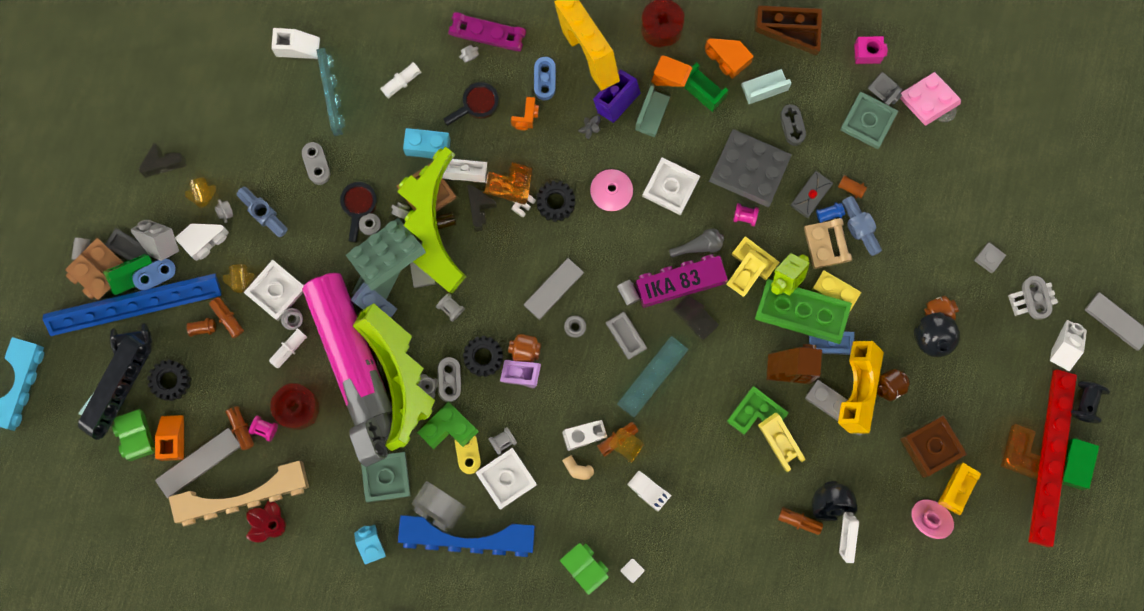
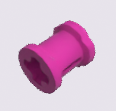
[733,203,759,226]
[249,416,278,442]

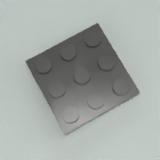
[709,129,792,207]

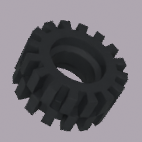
[536,180,575,222]
[463,336,503,377]
[147,360,191,401]

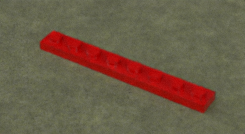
[1028,370,1077,547]

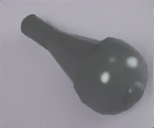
[669,228,724,258]

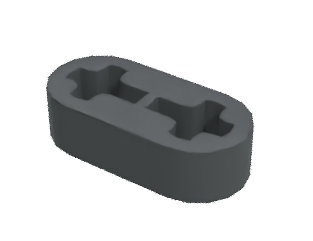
[780,104,806,146]

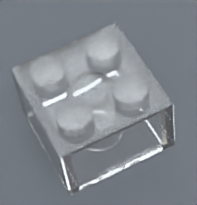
[411,481,467,531]

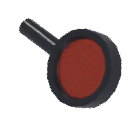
[443,82,499,126]
[340,182,377,243]

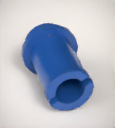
[816,202,845,223]

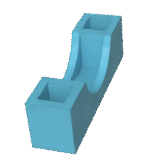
[0,337,44,431]

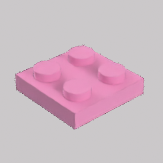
[900,72,961,126]

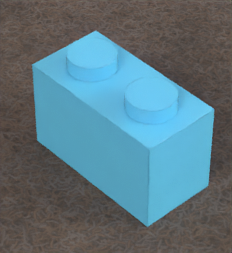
[403,128,450,159]

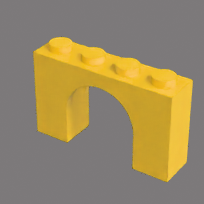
[554,0,620,91]

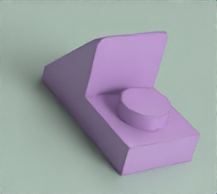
[500,360,541,388]

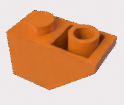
[705,38,754,79]
[155,415,184,461]

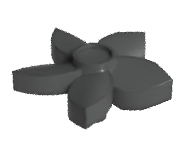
[578,116,601,139]

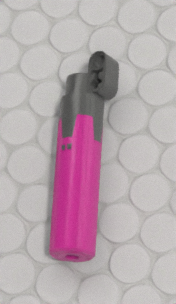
[302,273,392,467]

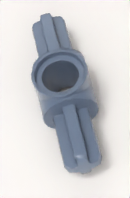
[236,187,288,237]
[842,196,882,256]

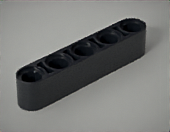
[78,334,151,440]

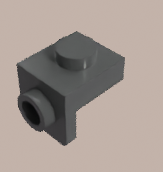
[867,71,903,105]

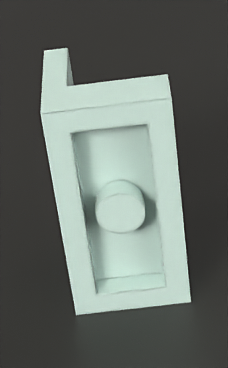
[741,69,791,104]

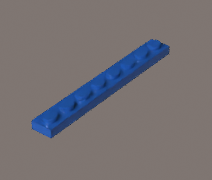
[42,274,222,336]

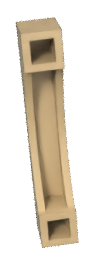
[169,461,309,527]

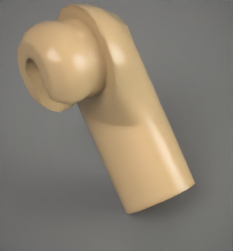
[562,455,594,480]

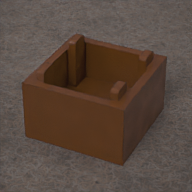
[900,415,967,478]

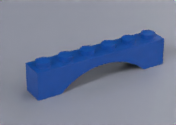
[398,515,535,557]

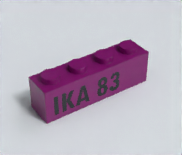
[636,254,728,308]

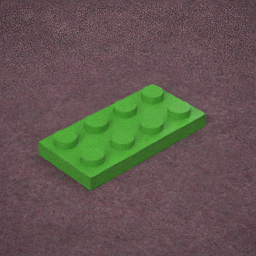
[755,279,852,344]

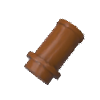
[838,175,867,199]
[187,318,216,337]

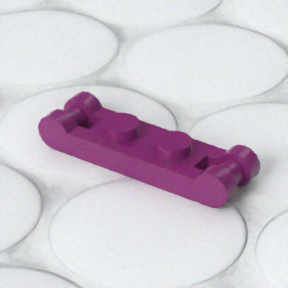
[448,12,526,51]

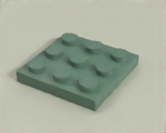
[346,218,426,291]

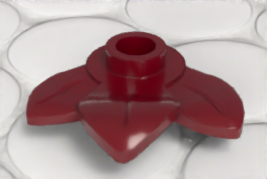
[246,500,286,543]

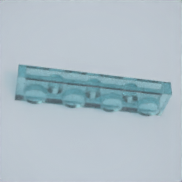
[316,48,345,136]
[617,336,689,418]

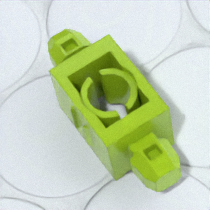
[771,253,809,296]

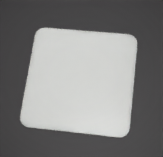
[621,559,644,583]

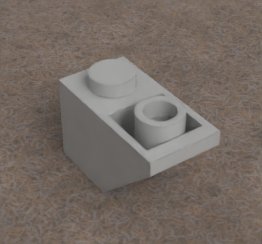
[131,220,179,261]

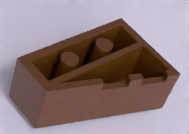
[754,6,822,56]
[766,344,822,384]

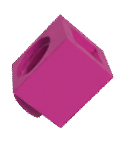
[854,36,888,64]

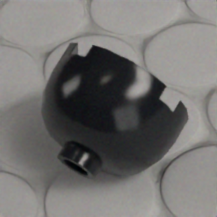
[914,312,960,358]
[812,481,858,521]

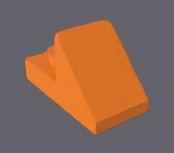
[651,55,692,87]

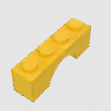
[838,341,884,433]

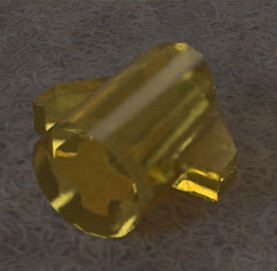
[185,178,216,208]
[223,264,254,293]

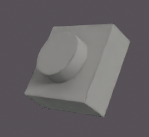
[974,242,1006,273]

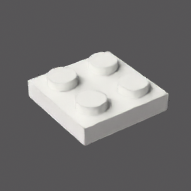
[642,158,700,215]
[244,260,304,321]
[476,448,537,510]

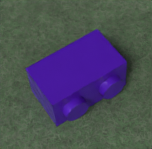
[593,69,641,123]

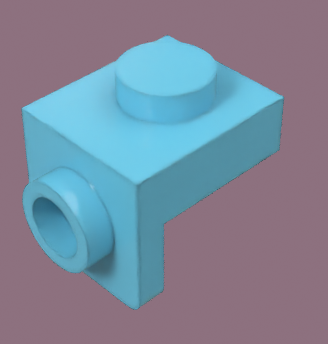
[354,525,386,564]

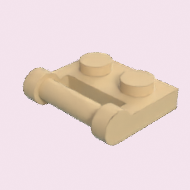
[804,218,852,269]

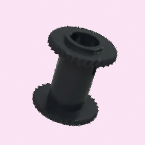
[110,323,152,354]
[1071,381,1110,423]

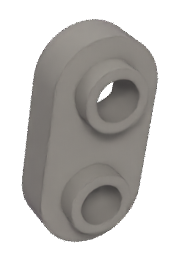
[302,142,331,185]
[1022,276,1052,320]
[437,357,461,402]

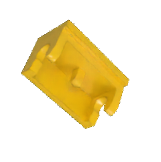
[938,463,981,515]

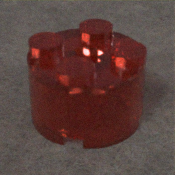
[641,0,685,48]
[270,383,319,430]

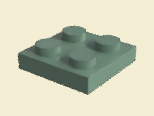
[840,92,898,149]
[361,452,411,503]

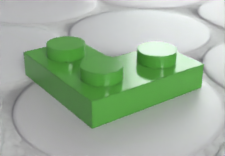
[726,386,789,435]
[417,402,479,449]

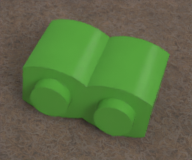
[112,409,155,461]
[559,543,609,595]

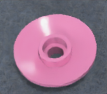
[590,169,633,211]
[911,500,954,539]

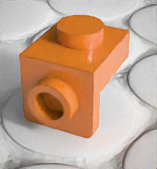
[511,97,539,130]

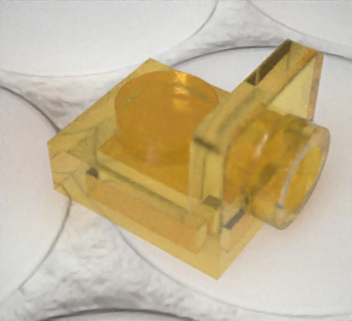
[609,428,644,463]

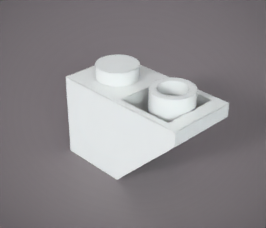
[271,28,320,59]
[175,224,229,261]
[1050,320,1087,371]

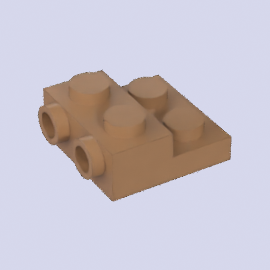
[65,238,124,300]

